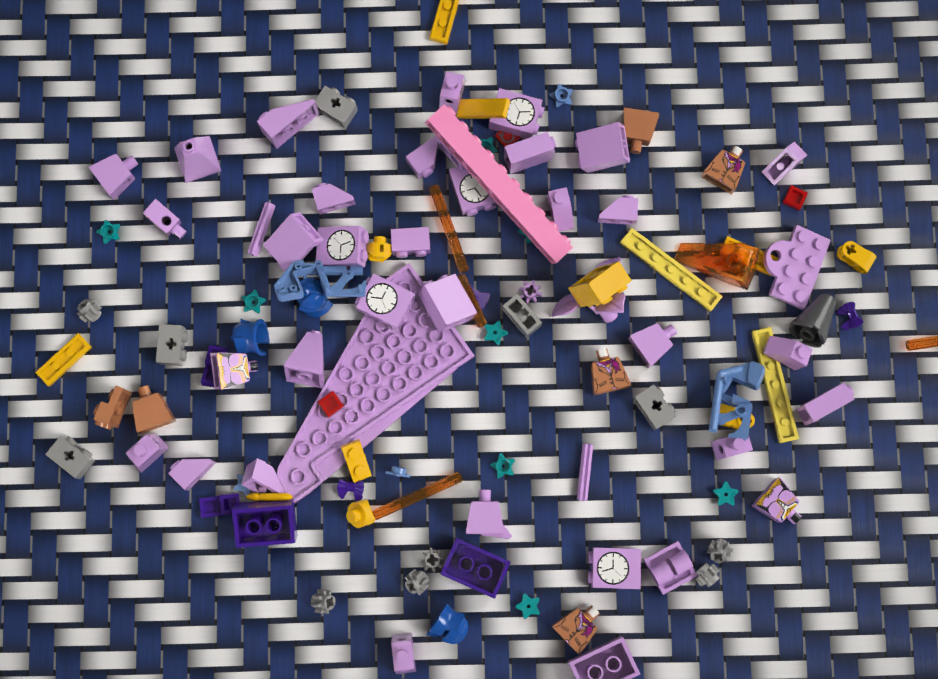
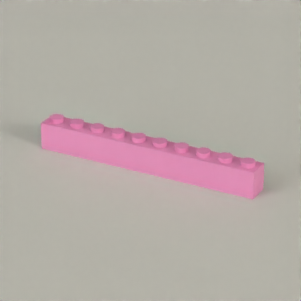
[424,104,573,264]

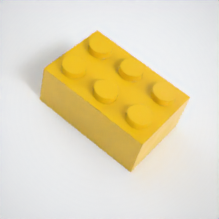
[568,261,632,308]

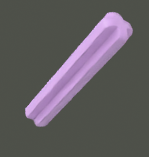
[247,202,275,257]
[577,443,593,501]

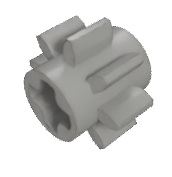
[77,299,102,323]
[707,538,733,563]
[420,548,445,572]
[695,563,720,587]
[405,569,429,595]
[311,589,335,614]

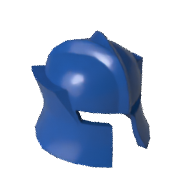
[297,277,333,317]
[229,319,270,356]
[426,603,468,644]

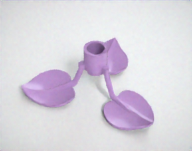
[552,257,625,323]

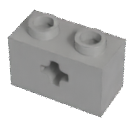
[315,86,358,128]
[502,294,542,338]
[156,324,188,366]
[633,384,676,431]
[45,436,95,479]

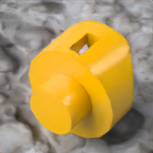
[366,236,392,262]
[346,499,375,528]

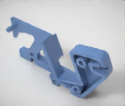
[274,260,366,302]
[709,361,765,441]

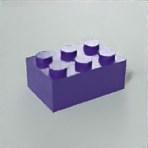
[232,498,298,548]
[440,538,511,599]

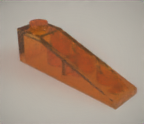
[674,243,760,290]

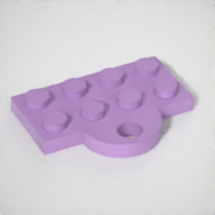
[763,225,831,310]

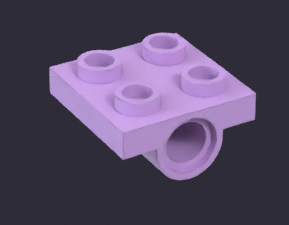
[643,541,697,595]

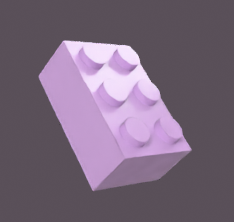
[567,636,640,679]

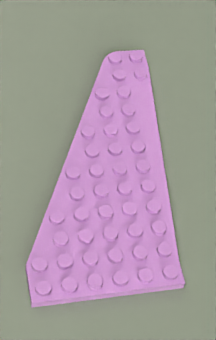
[277,263,475,504]

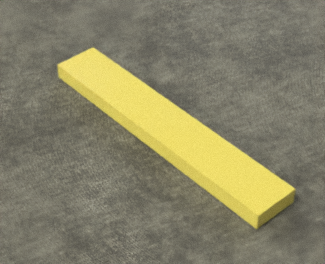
[619,228,723,312]
[751,327,799,443]

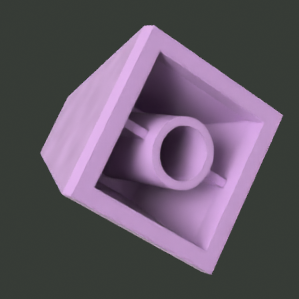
[174,136,221,183]
[284,330,325,389]

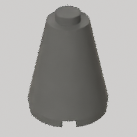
[789,294,836,348]

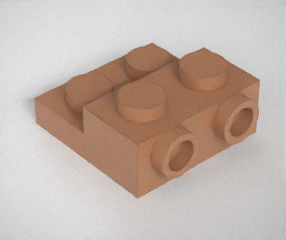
[93,386,132,430]

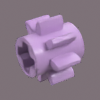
[519,280,542,304]

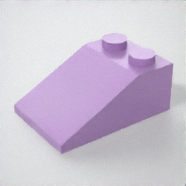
[257,99,319,149]

